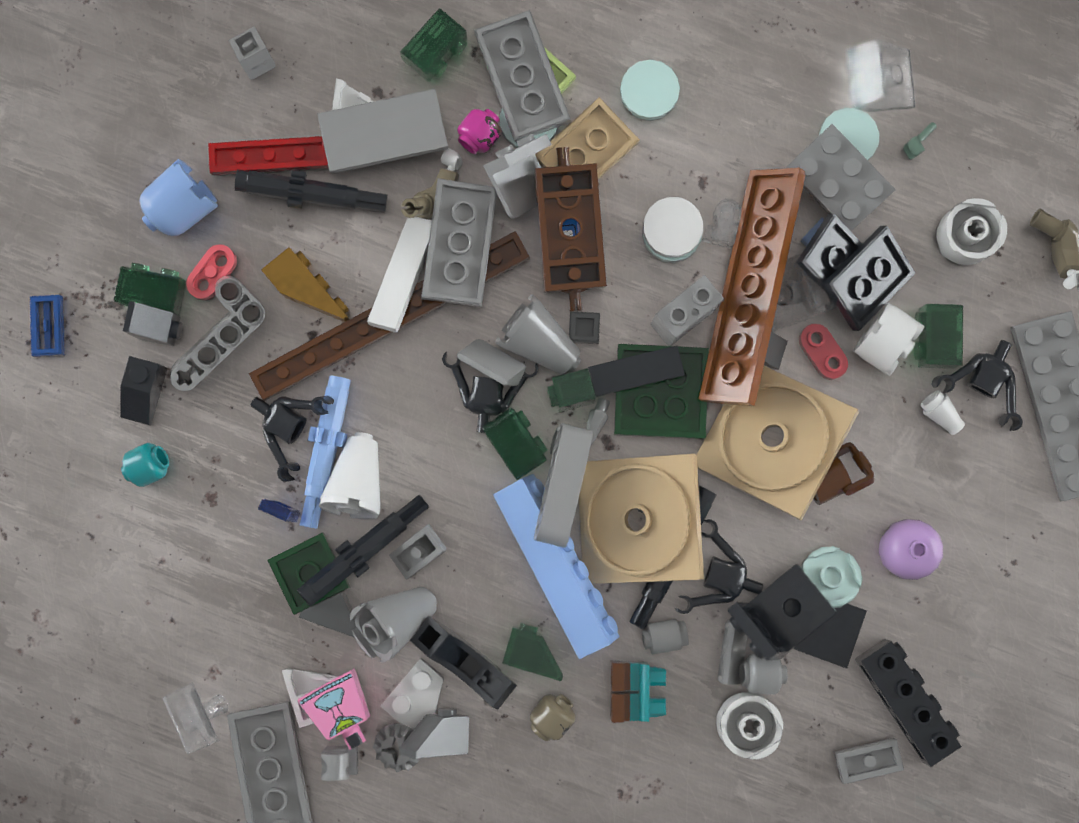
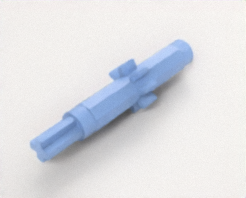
[300,375,351,529]

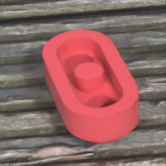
[186,244,237,300]
[799,324,848,380]

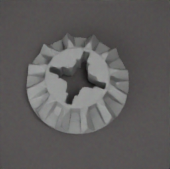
[373,724,420,773]

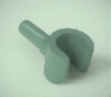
[903,122,937,160]

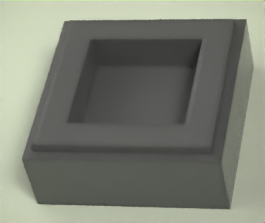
[569,312,600,344]

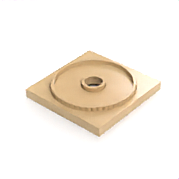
[697,366,859,521]
[579,454,704,584]

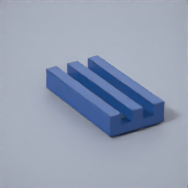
[30,295,65,357]

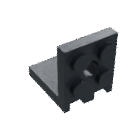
[727,564,838,661]

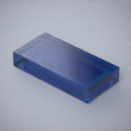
[258,498,300,522]

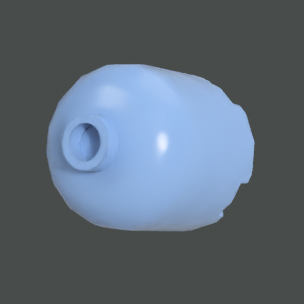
[139,159,218,236]

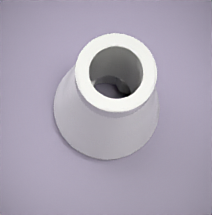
[920,390,965,435]

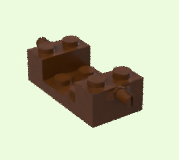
[534,147,607,311]

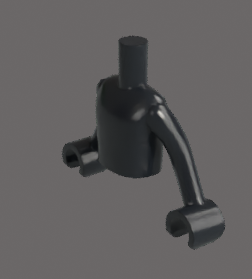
[931,340,1023,431]
[442,352,539,433]
[251,396,334,482]
[674,519,764,614]

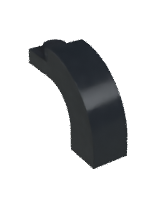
[410,616,517,710]

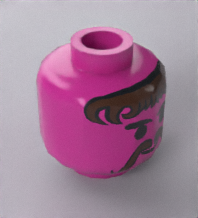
[457,109,502,155]

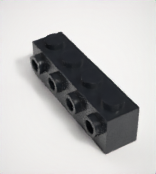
[855,639,962,767]

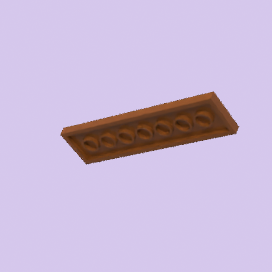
[699,167,806,406]

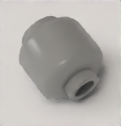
[740,654,788,694]

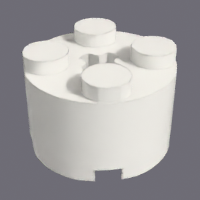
[936,198,1007,265]
[853,303,925,376]
[716,692,783,759]

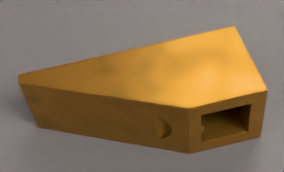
[261,247,349,322]

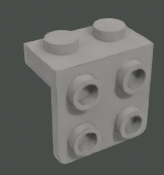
[483,134,552,219]

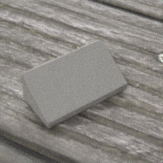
[457,339,527,386]
[717,620,748,685]

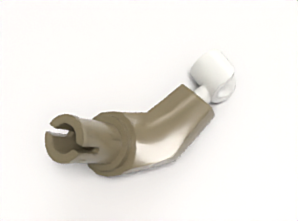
[401,148,462,219]
[1030,208,1079,291]

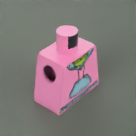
[297,668,370,750]

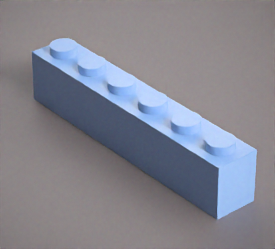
[493,474,620,659]

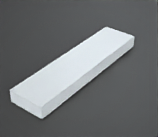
[367,217,432,333]

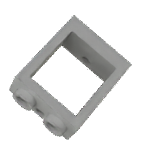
[650,275,724,346]

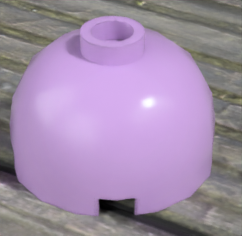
[879,519,943,580]

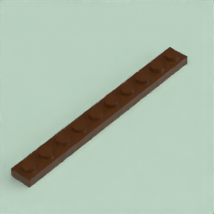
[249,231,530,401]

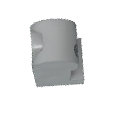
[321,745,358,781]

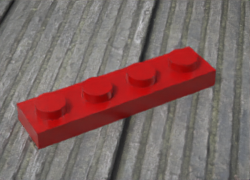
[208,136,329,175]

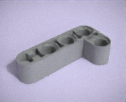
[170,276,265,391]
[534,423,593,548]

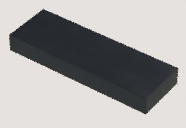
[588,346,685,397]

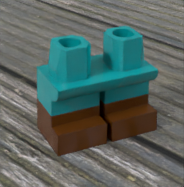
[610,660,666,723]

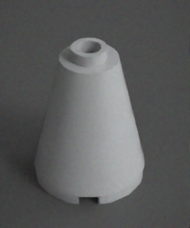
[495,294,582,375]
[350,587,437,663]

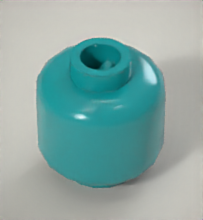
[121,442,169,487]

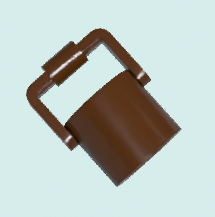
[813,442,874,505]

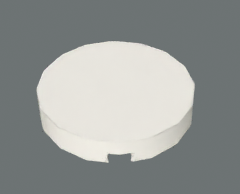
[643,197,703,258]

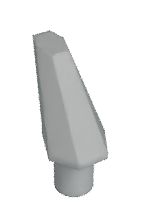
[586,398,610,445]

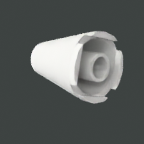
[319,432,381,520]

